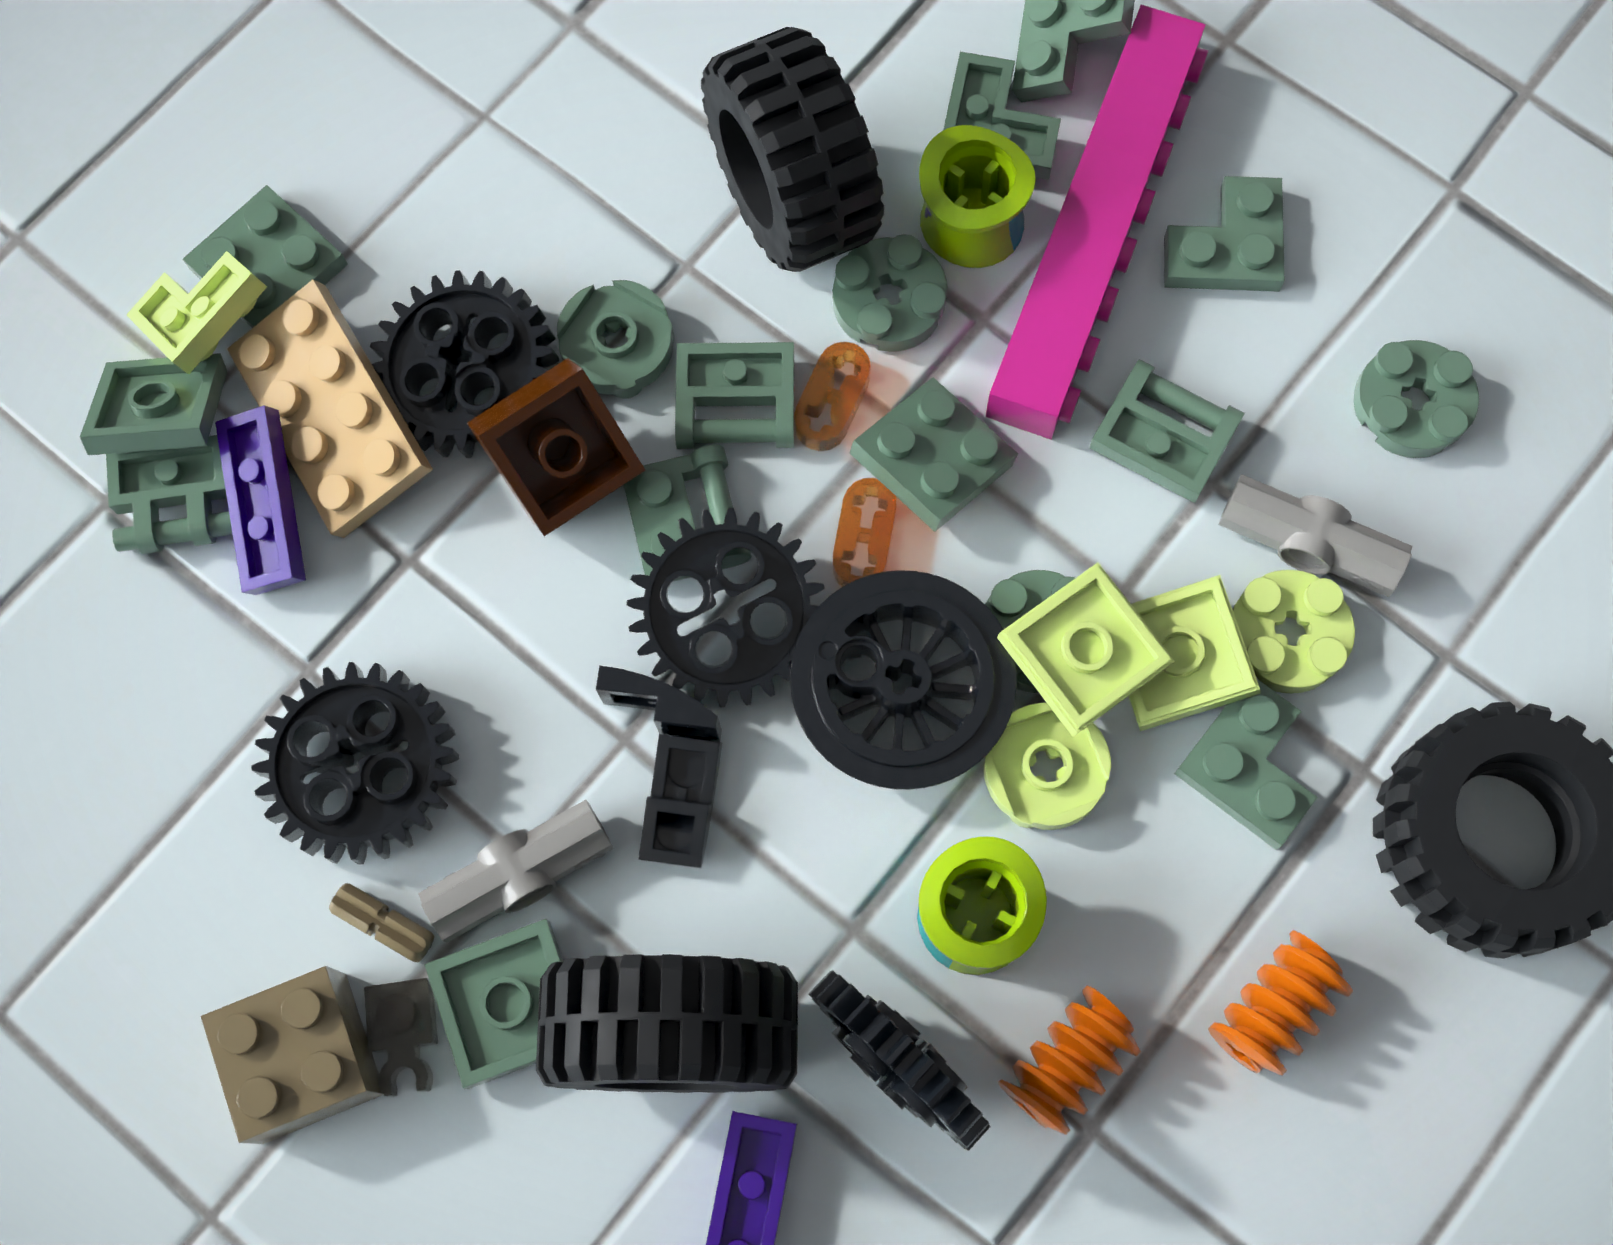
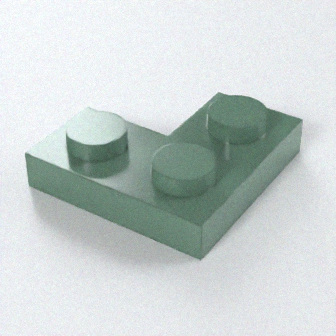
[1012,0,1135,103]
[943,51,1061,179]
[1164,176,1285,292]
[1174,678,1318,850]

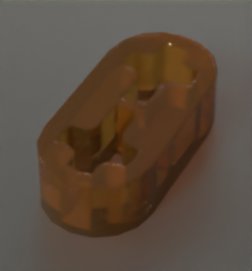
[794,342,871,451]
[833,478,896,587]

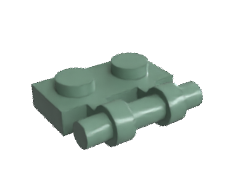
[106,435,233,554]

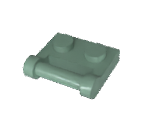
[675,342,795,449]
[1089,359,1245,503]
[624,445,752,581]

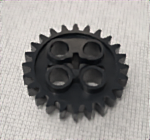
[370,270,559,459]
[626,507,825,707]
[251,662,459,865]
[809,970,991,1151]

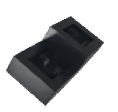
[596,665,722,742]
[638,734,722,868]

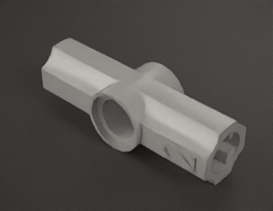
[1218,474,1413,597]
[418,800,614,943]

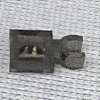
[364,978,438,1097]

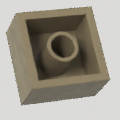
[201,966,385,1144]

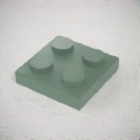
[182,185,348,328]
[80,353,227,455]
[849,377,1018,532]
[424,919,563,1089]

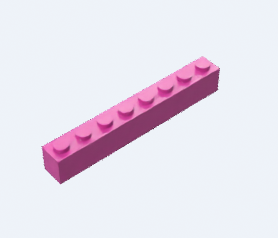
[985,4,1209,440]

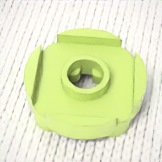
[1232,570,1355,693]
[983,703,1111,830]

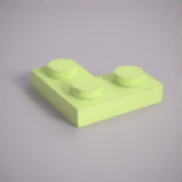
[127,251,267,374]

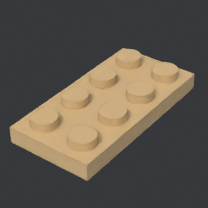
[227,279,433,538]

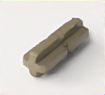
[329,883,435,962]

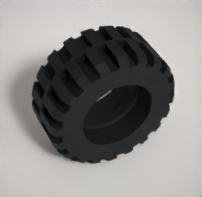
[701,27,884,272]
[1373,701,1613,959]
[536,954,798,1093]

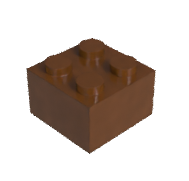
[467,358,645,537]

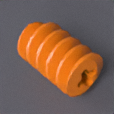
[1208,930,1353,1076]
[998,985,1141,1135]

